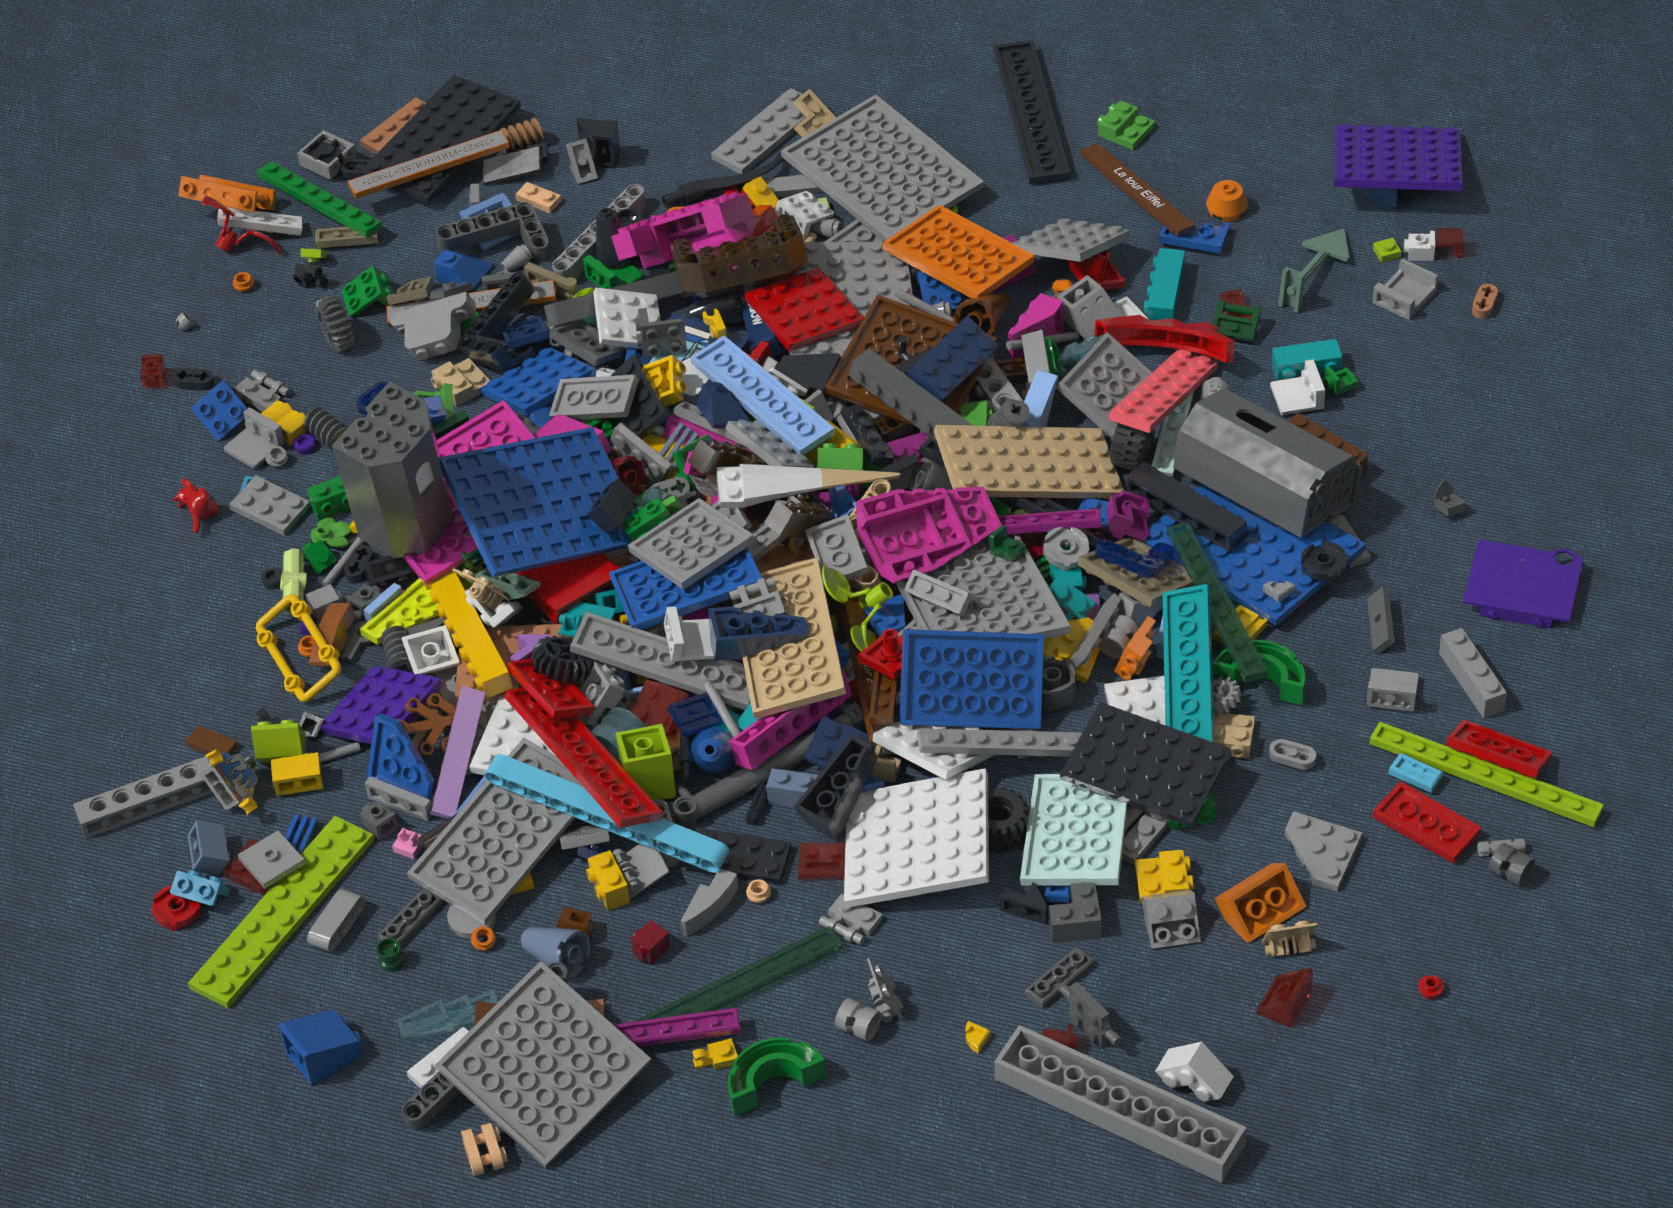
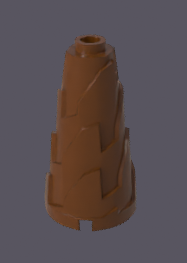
[953,292,1010,335]

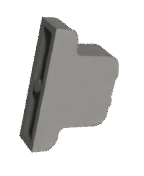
[390,292,476,360]

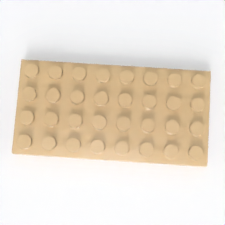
[934,425,1124,499]
[732,558,846,719]

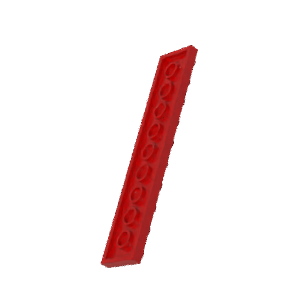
[505,687,663,828]

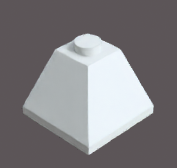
[402,625,460,675]

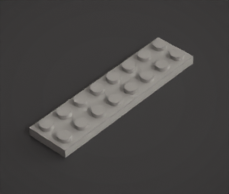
[570,612,751,710]

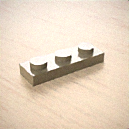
[315,227,379,248]

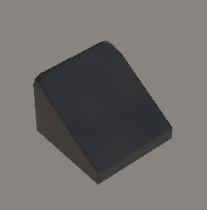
[299,711,326,742]

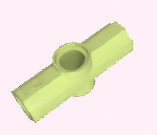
[280,549,306,615]

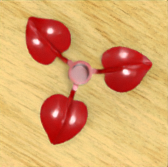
[202,196,282,255]

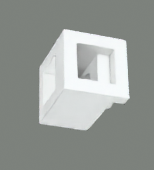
[1404,231,1435,261]

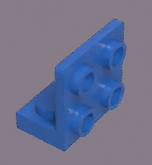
[916,272,966,310]
[191,380,248,440]

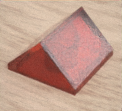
[1255,967,1313,1028]

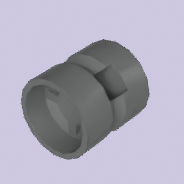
[1489,843,1535,886]

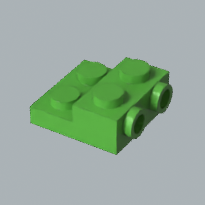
[1097,100,1155,150]

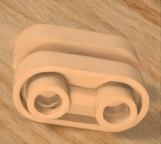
[461,1123,508,1176]

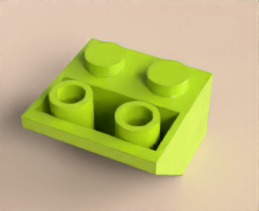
[251,720,306,763]

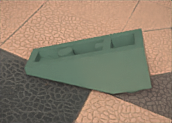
[475,567,541,603]

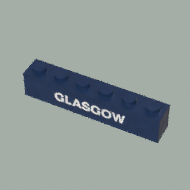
[737,283,783,357]

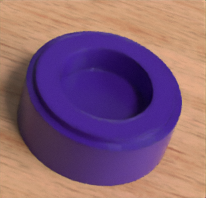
[293,434,316,455]

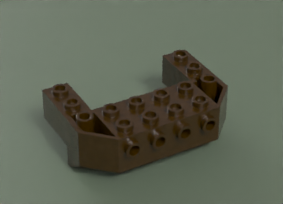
[669,214,808,298]
[688,439,831,554]

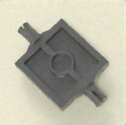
[1059,982,1122,1048]

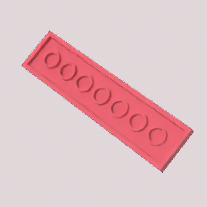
[1108,349,1218,433]

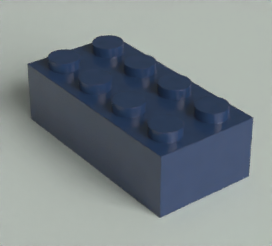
[906,316,999,403]

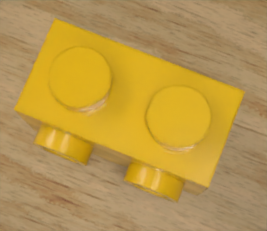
[271,752,323,796]
[586,850,630,911]

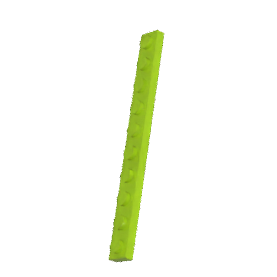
[1370,722,1604,827]

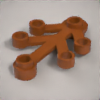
[398,693,456,757]

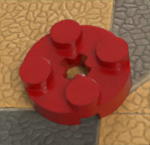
[152,885,202,932]

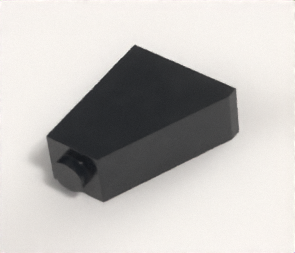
[774,353,841,399]

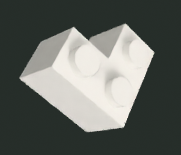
[1155,1042,1234,1102]

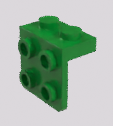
[342,265,397,318]

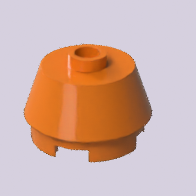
[1206,180,1248,222]

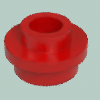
[1418,975,1444,1000]

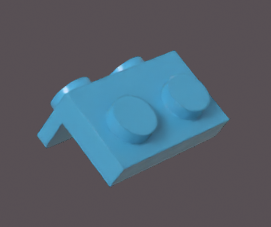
[170,870,231,906]

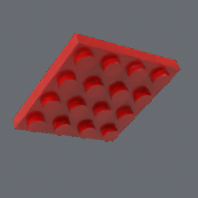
[745,267,864,351]

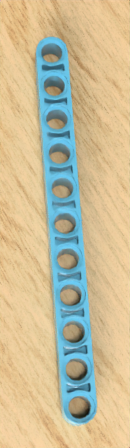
[484,754,730,873]

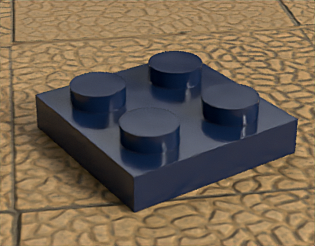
[502,316,550,350]

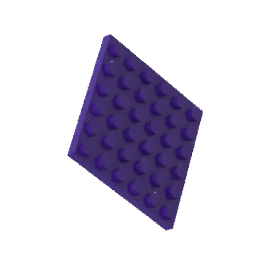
[1334,124,1463,191]

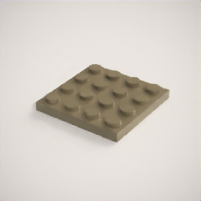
[1077,537,1202,607]

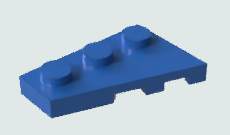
[1159,223,1231,253]

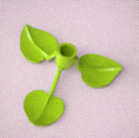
[822,565,893,652]

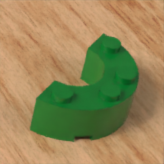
[1212,640,1305,705]
[728,1037,826,1116]

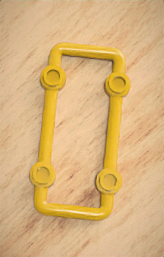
[256,594,341,702]

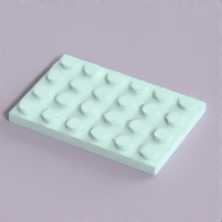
[1020,774,1128,886]

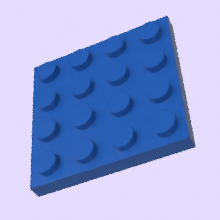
[480,348,596,417]

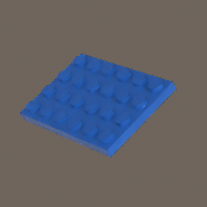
[609,547,762,630]
[900,629,1044,729]

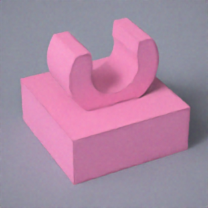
[392,828,422,859]

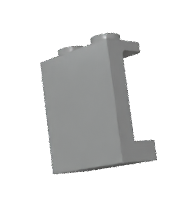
[1373,259,1438,320]

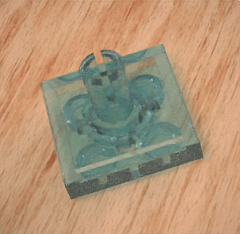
[1059,334,1104,366]

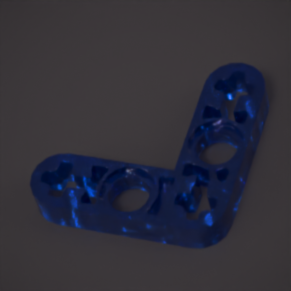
[1095,539,1175,578]

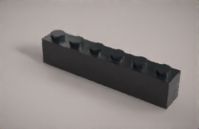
[1126,462,1247,552]

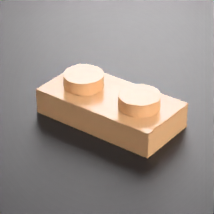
[515,182,562,213]

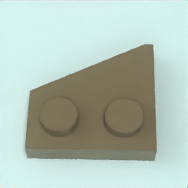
[387,276,434,305]

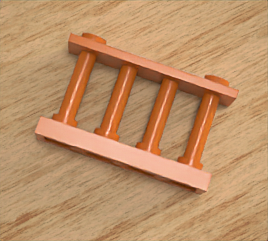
[178,175,277,212]

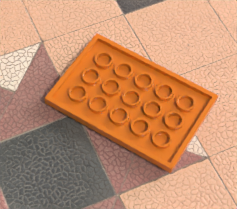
[882,205,1035,299]

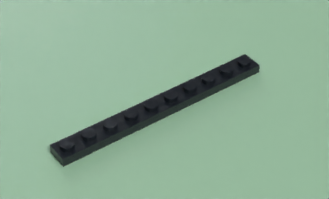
[918,437,1124,549]

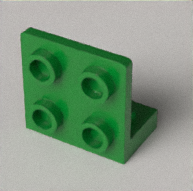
[583,255,644,289]

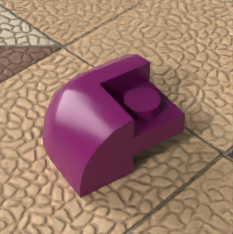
[1107,490,1151,541]

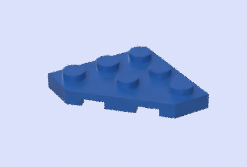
[367,713,434,801]

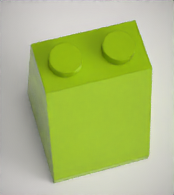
[616,724,676,801]

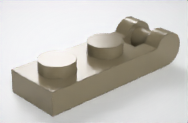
[524,262,578,300]

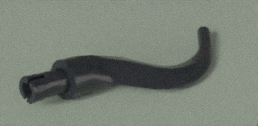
[662,152,785,208]

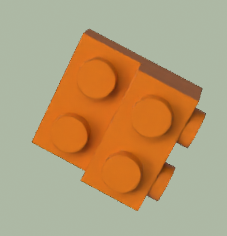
[1114,616,1156,681]

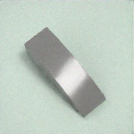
[681,869,738,937]

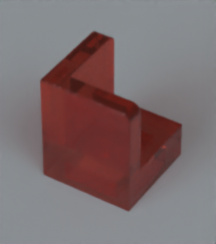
[1435,228,1464,258]

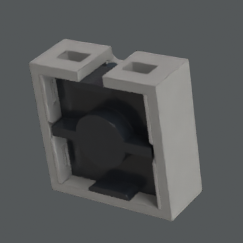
[297,130,357,180]

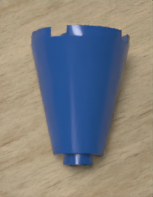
[690,727,735,775]

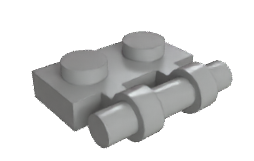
[233,369,290,412]
[729,577,786,616]
[819,894,883,945]

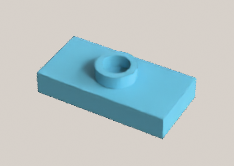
[1388,753,1443,793]

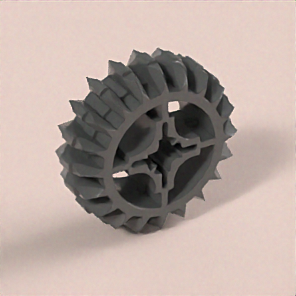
[315,295,354,353]

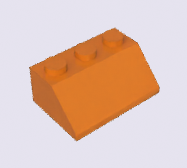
[1214,863,1307,943]

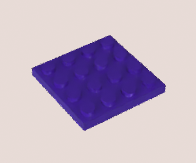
[321,665,444,744]

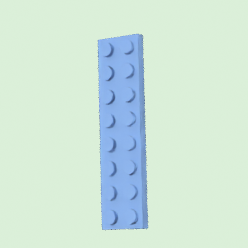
[690,336,835,455]

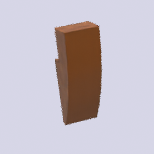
[309,603,356,666]

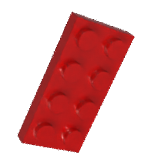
[507,659,595,719]
[1446,720,1553,778]
[1372,781,1481,864]

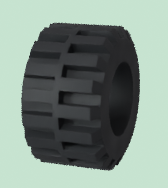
[1110,423,1155,471]
[988,787,1029,852]

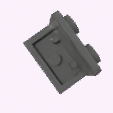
[635,308,687,358]

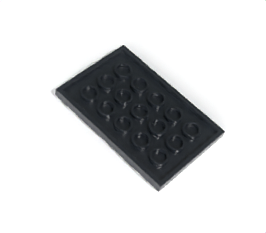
[1060,702,1232,828]

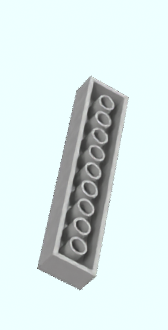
[994,1025,1246,1183]

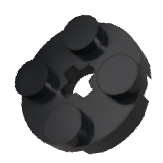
[1301,542,1347,583]

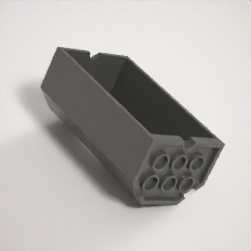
[332,381,454,559]
[1173,388,1363,537]

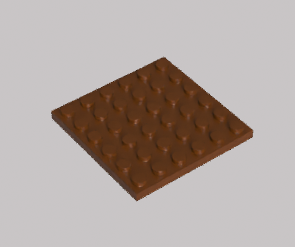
[824,294,997,426]

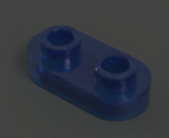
[356,381,388,415]

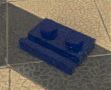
[667,692,723,737]

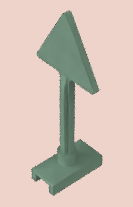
[1278,229,1349,313]

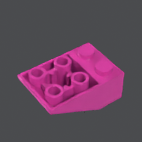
[1008,293,1064,359]

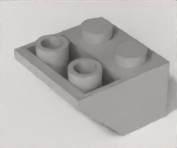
[1142,889,1201,949]

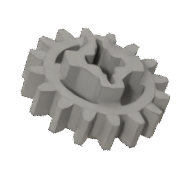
[1213,676,1241,716]

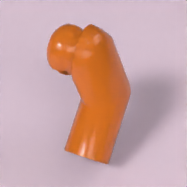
[1052,280,1073,295]

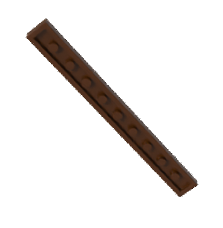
[869,579,907,725]

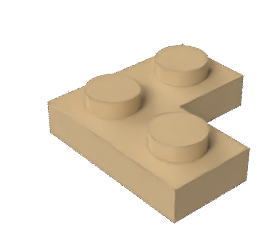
[794,89,836,138]

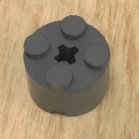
[1041,656,1076,712]

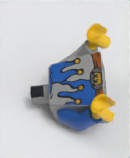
[200,749,258,815]

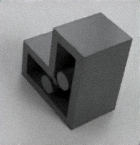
[1049,882,1101,943]

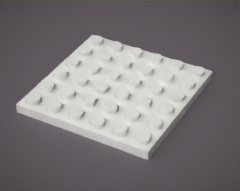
[844,768,989,907]

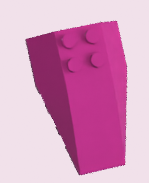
[856,487,1002,583]

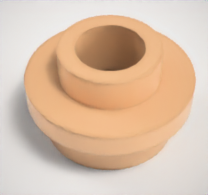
[746,879,771,903]

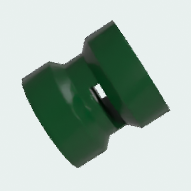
[376,938,404,972]

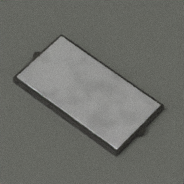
[481,146,543,186]

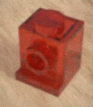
[140,354,166,388]

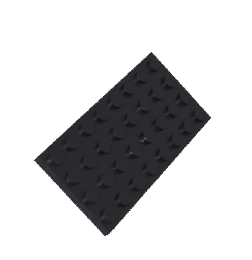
[360,75,521,204]

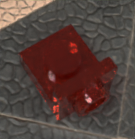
[1042,1024,1078,1049]

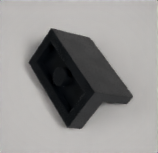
[878,452,920,491]

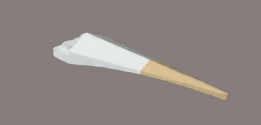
[716,464,900,508]

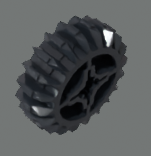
[532,635,595,684]

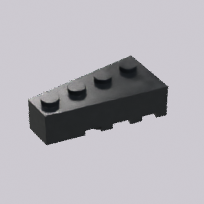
[794,734,878,841]

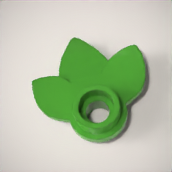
[310,518,352,547]

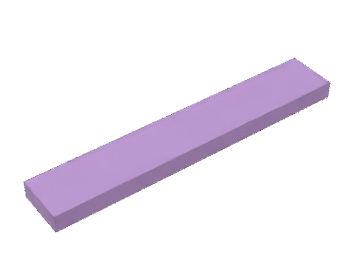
[430,686,485,819]

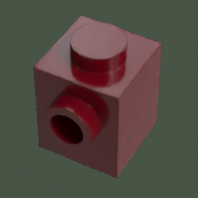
[631,920,671,965]

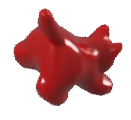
[173,478,219,534]

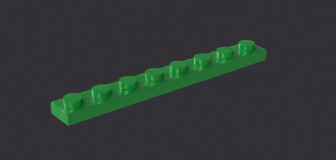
[257,161,382,238]

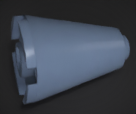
[521,927,590,978]

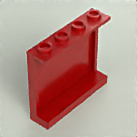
[515,553,620,624]

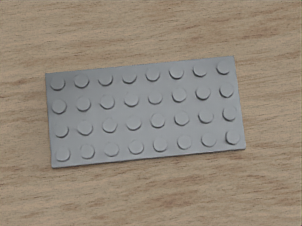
[407,738,582,925]

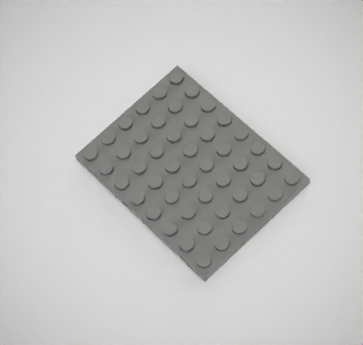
[781,95,984,241]
[789,242,914,357]
[896,534,1071,639]

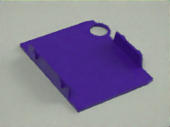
[1463,539,1582,628]

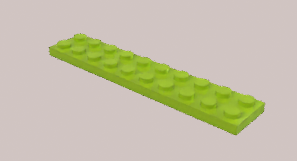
[188,816,374,1008]

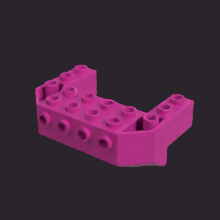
[611,192,756,269]

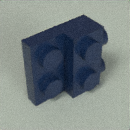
[803,716,869,769]

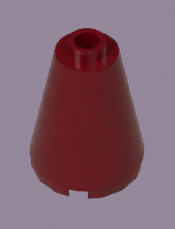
[609,456,646,497]

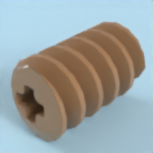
[500,118,544,154]

